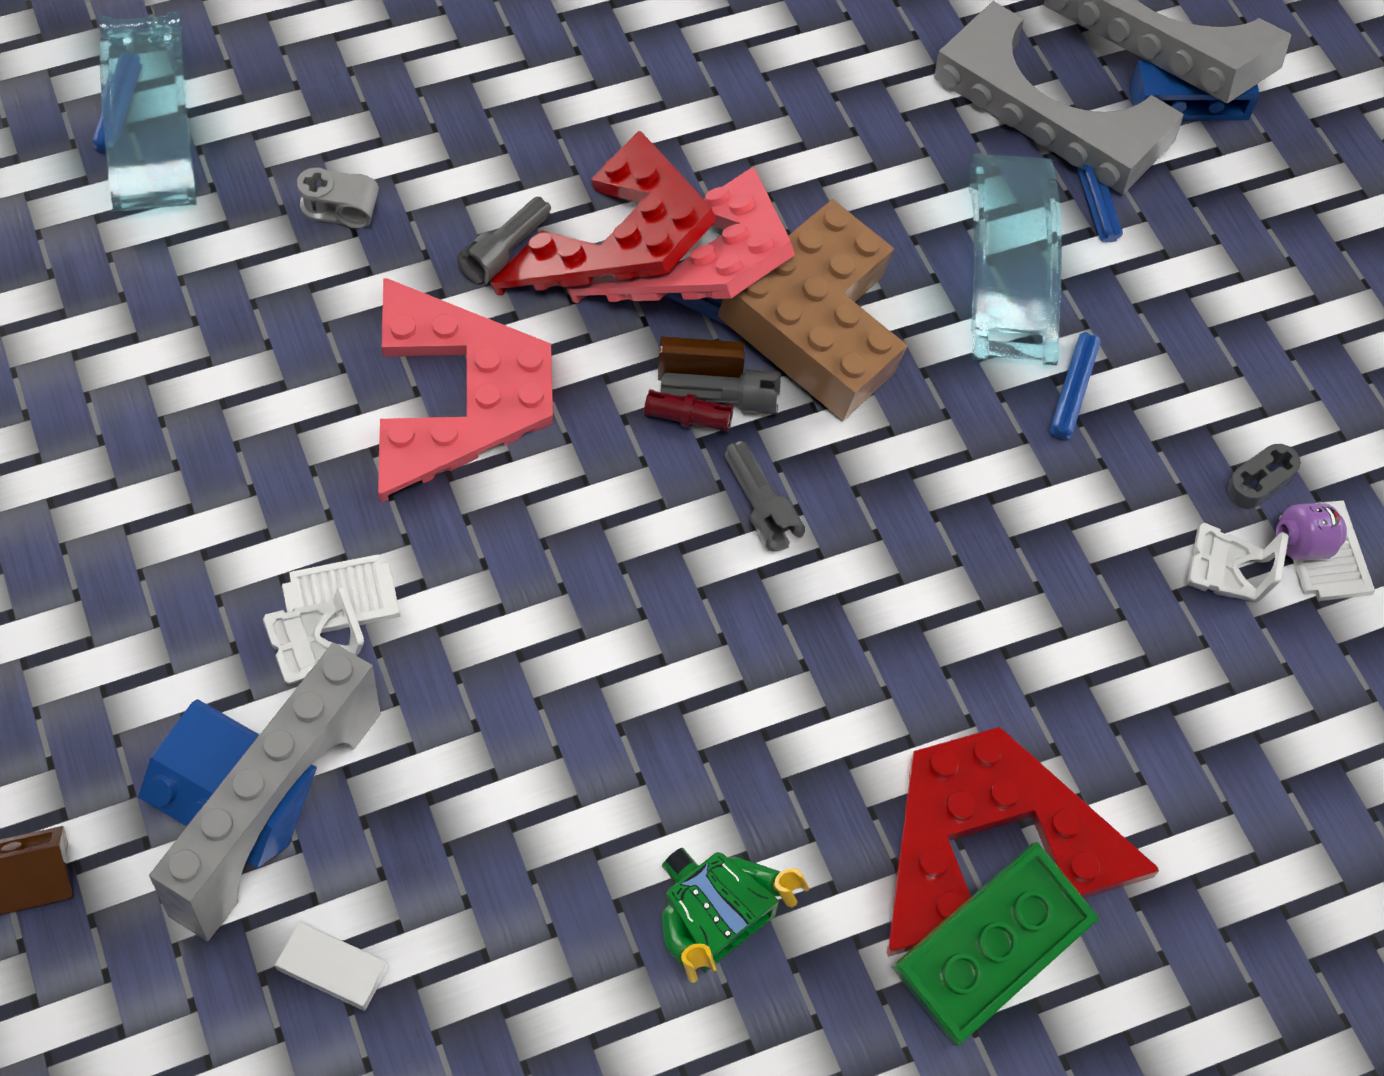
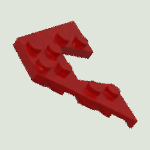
[490,131,716,295]
[887,727,1159,957]

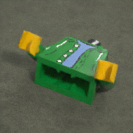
[661,848,810,983]

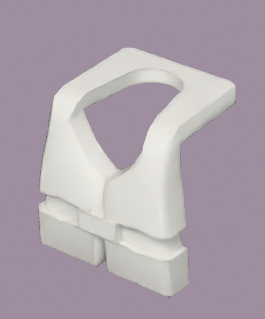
[1187,523,1289,602]
[263,587,364,685]

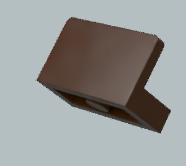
[658,336,745,381]
[0,826,73,915]

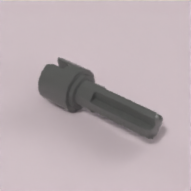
[457,196,551,284]
[661,370,781,414]
[725,441,805,551]

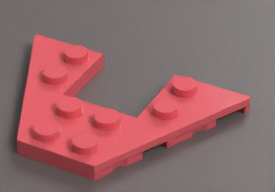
[567,167,795,303]
[378,278,553,502]

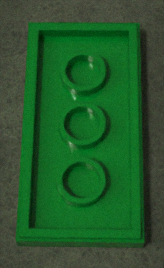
[891,842,1100,1046]

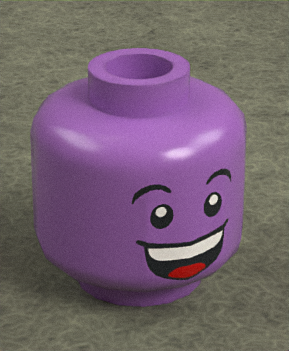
[1276,503,1347,560]

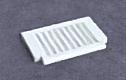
[1279,500,1375,601]
[282,554,400,633]

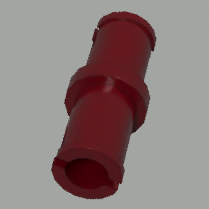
[644,389,734,433]

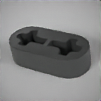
[1226,444,1301,509]

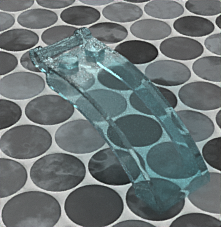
[100,11,197,212]
[969,153,1062,366]

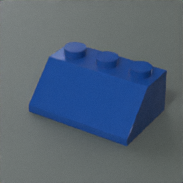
[138,699,317,868]

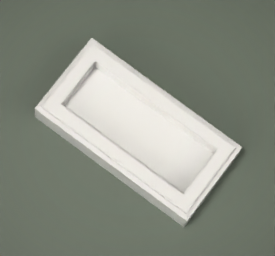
[275,921,389,1011]

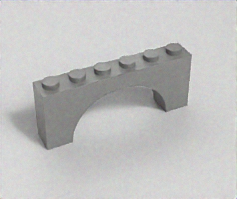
[1044,0,1292,103]
[934,1,1184,195]
[149,642,381,942]

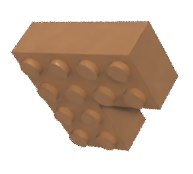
[718,199,908,421]

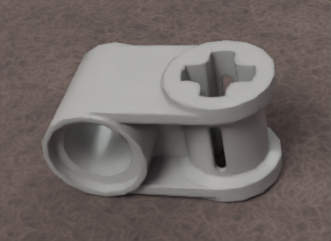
[297,168,379,229]

